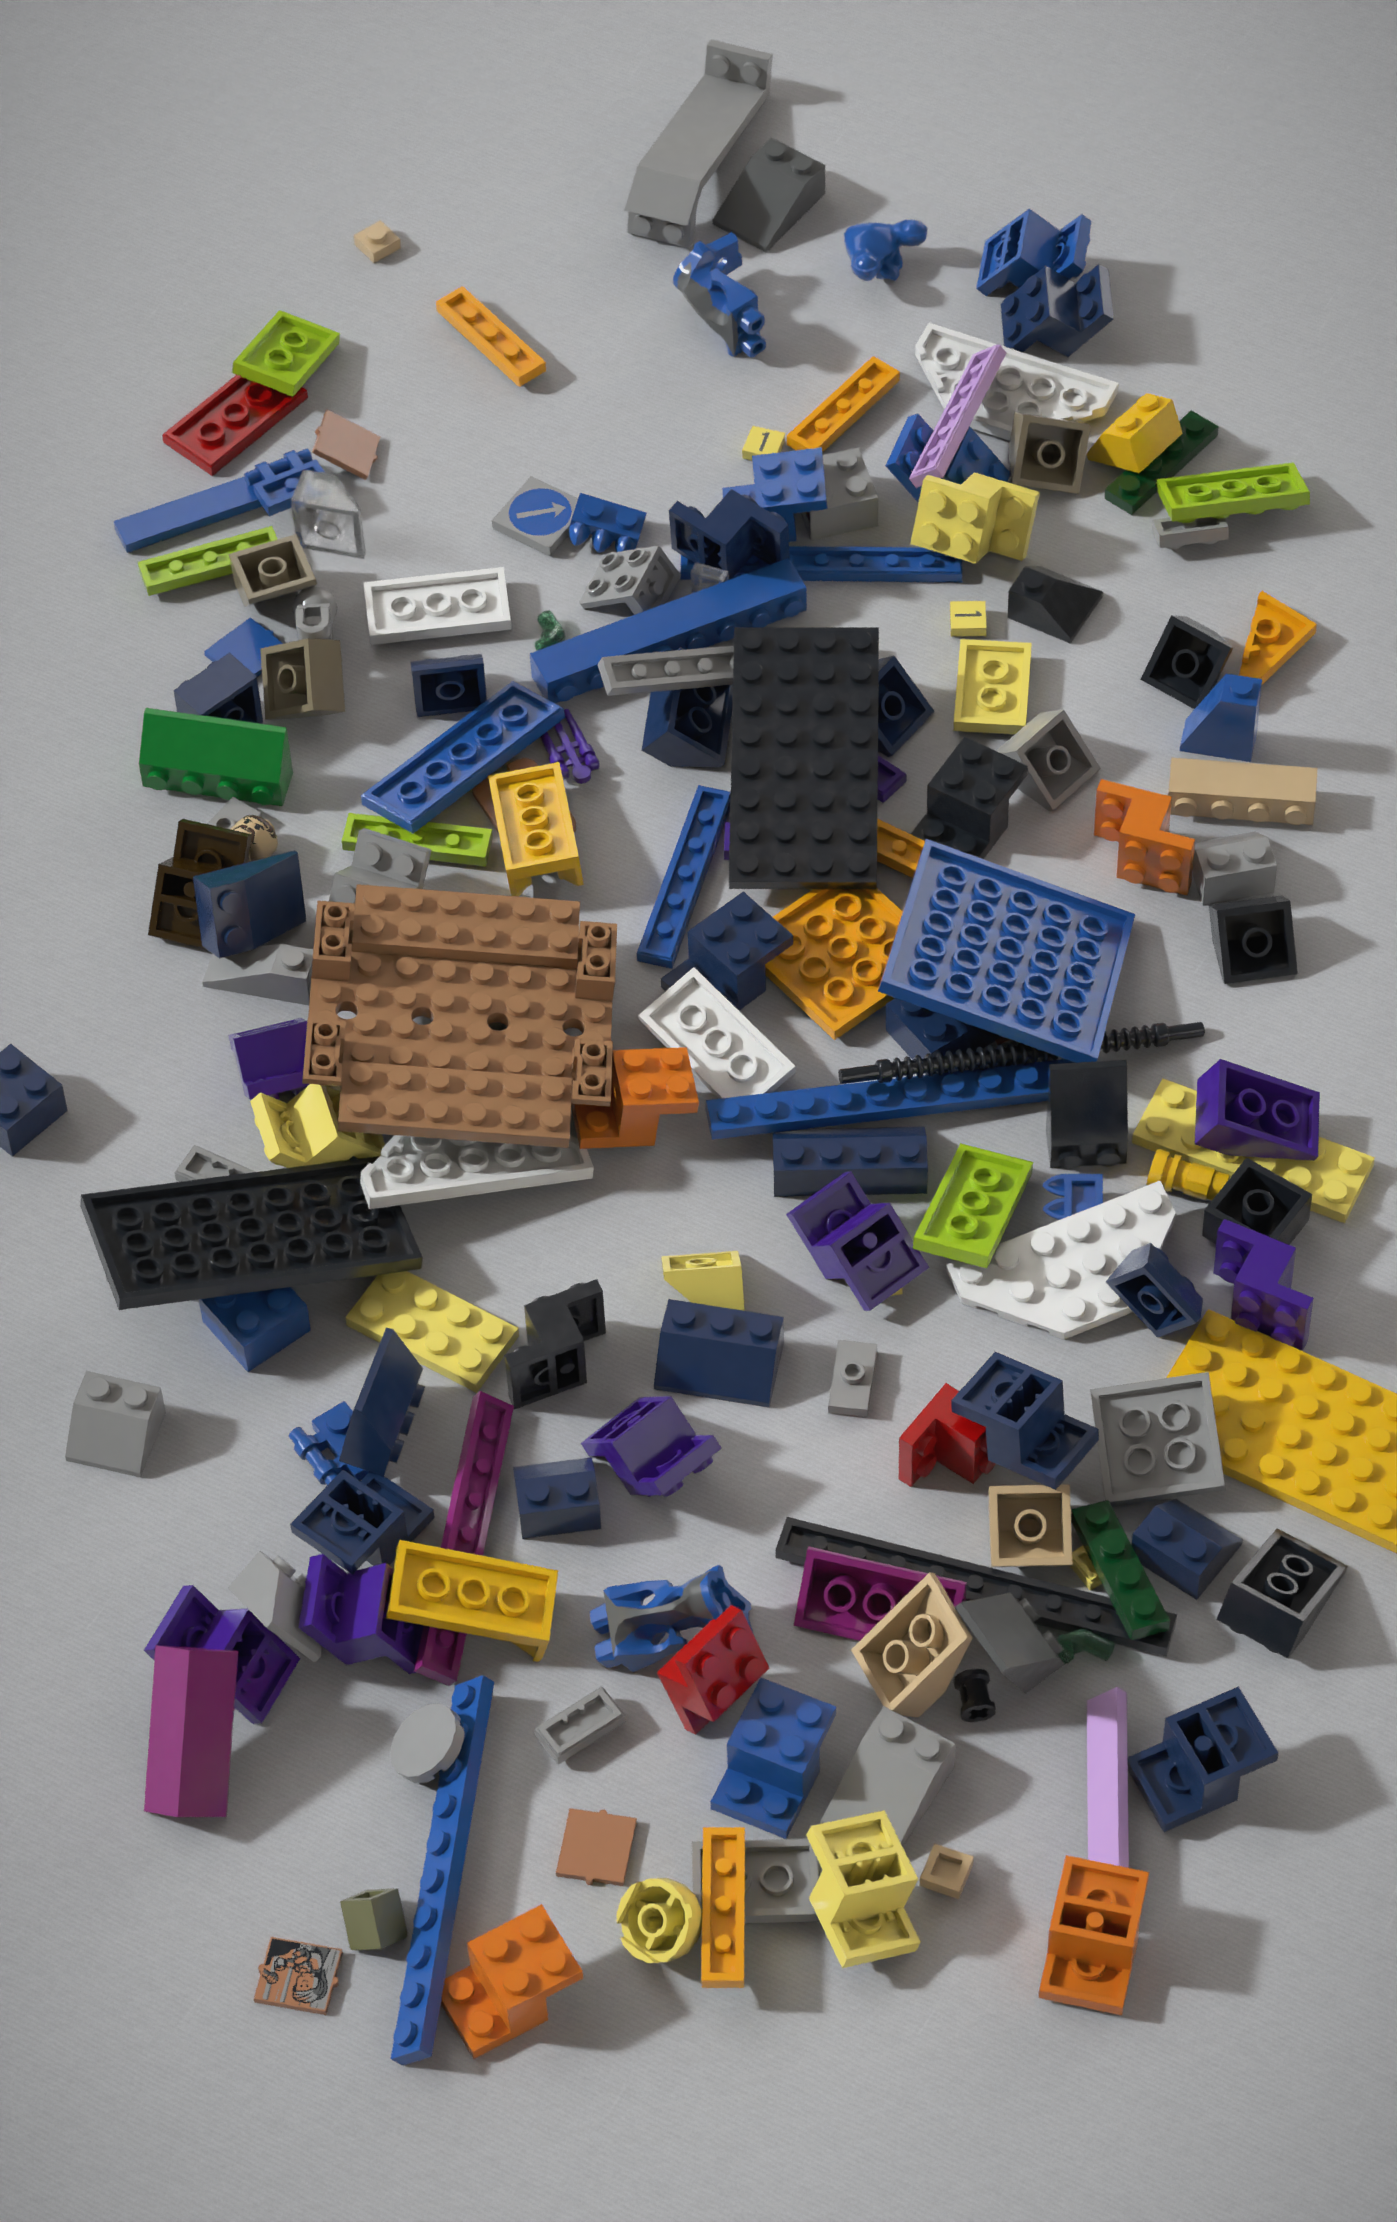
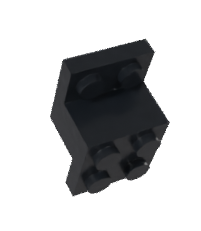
[911,737,1028,859]
[504,1279,606,1410]

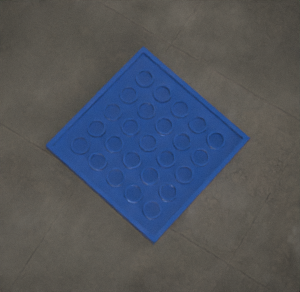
[878,839,1135,1063]

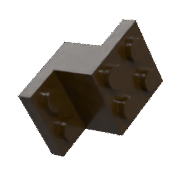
[148,819,253,949]

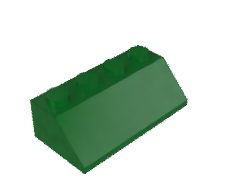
[139,708,293,806]

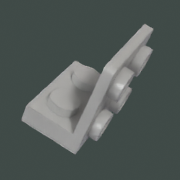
[579,545,681,615]

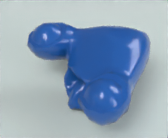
[844,220,928,281]

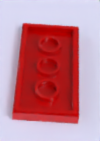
[162,375,308,476]

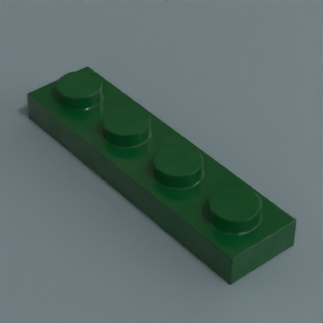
[1104,410,1219,515]
[1071,1500,1170,1641]

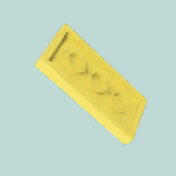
[345,1271,519,1393]

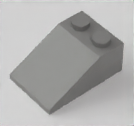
[821,1706,956,1847]

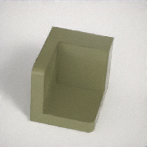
[340,1888,408,1950]

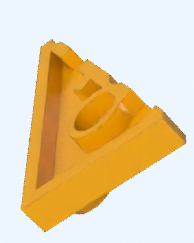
[1239,591,1317,685]

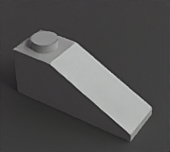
[202,944,313,1006]

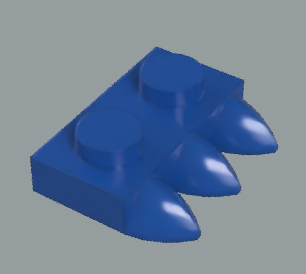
[569,493,647,553]
[1043,1174,1103,1220]

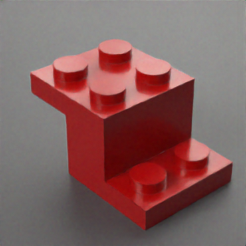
[898,1383,996,1487]
[657,1605,770,1735]

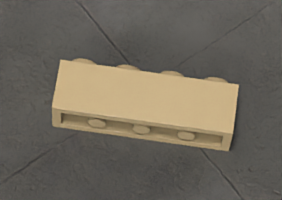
[1168,757,1318,825]

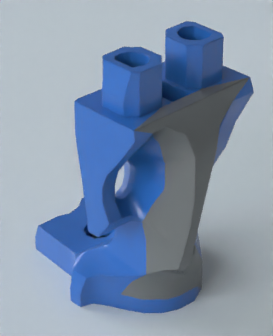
[673,232,766,358]
[589,1565,754,1672]

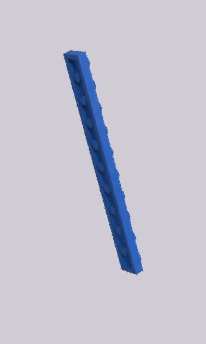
[705,1059,1074,1140]
[391,1675,495,2066]

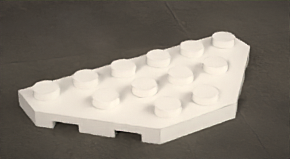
[915,323,1118,441]
[360,1135,594,1209]
[946,1181,1176,1340]

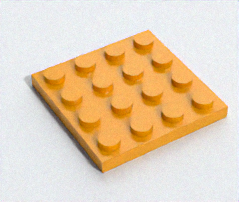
[765,888,903,1040]

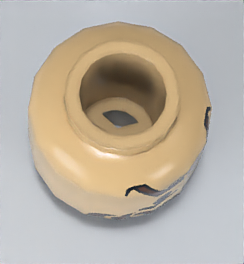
[230,815,278,862]

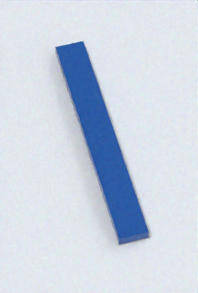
[680,546,962,583]

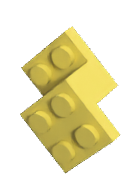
[910,472,1040,564]
[250,1084,385,1168]
[806,1810,921,1968]

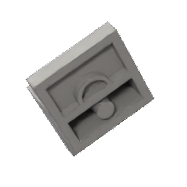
[329,828,432,903]

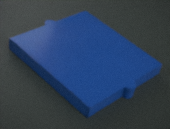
[204,617,283,677]

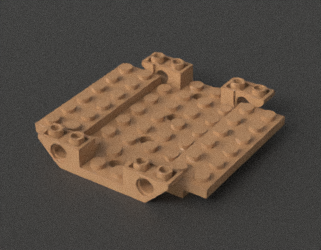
[302,884,617,1148]

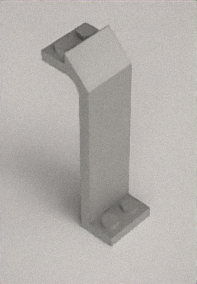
[624,39,773,248]

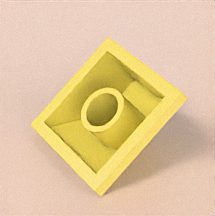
[661,1251,745,1311]

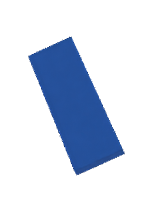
[360,681,565,834]

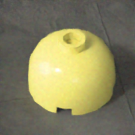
[616,1878,702,1963]

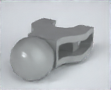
[292,586,337,640]

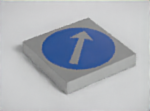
[492,476,578,556]

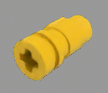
[1146,1149,1230,1201]

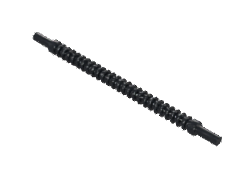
[838,1022,1205,1084]

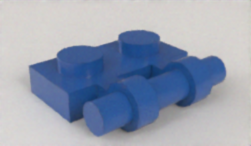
[244,448,332,517]
[289,1401,369,1485]

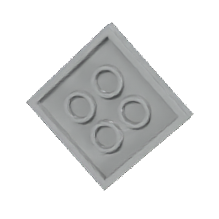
[1090,1372,1226,1507]

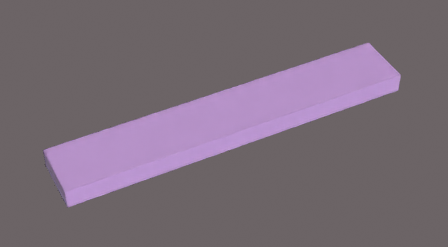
[909,344,1007,488]
[1087,1687,1129,1868]

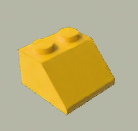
[1086,393,1183,473]

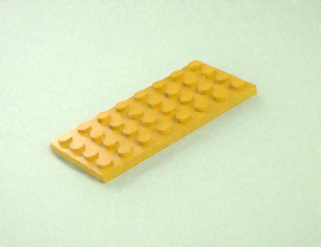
[1166,1309,1397,1554]

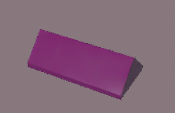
[793,1547,967,1641]
[144,1645,238,1817]

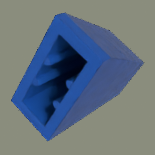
[1180,674,1262,762]

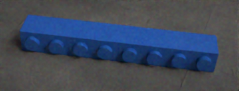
[530,558,807,704]

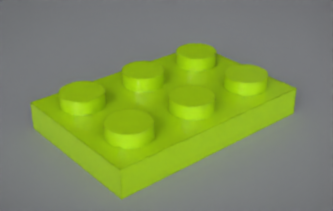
[232,310,340,396]

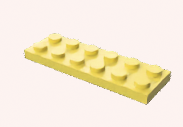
[1132,1078,1375,1224]

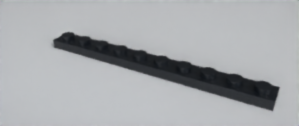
[775,1517,1177,1657]

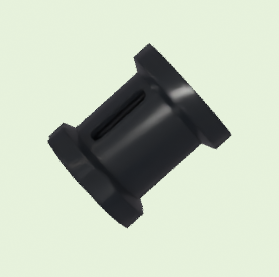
[953,1669,996,1723]

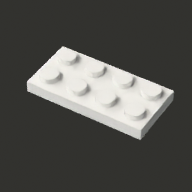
[363,567,512,645]
[638,967,796,1099]

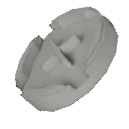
[390,1703,464,1783]

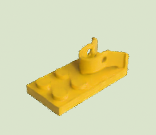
[488,762,584,897]
[387,1540,558,1662]

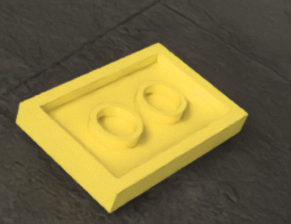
[953,639,1032,734]

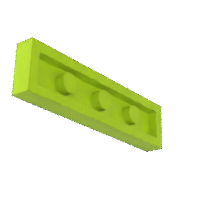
[138,526,277,596]
[342,813,493,867]

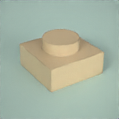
[353,220,401,263]
[920,1843,974,1899]

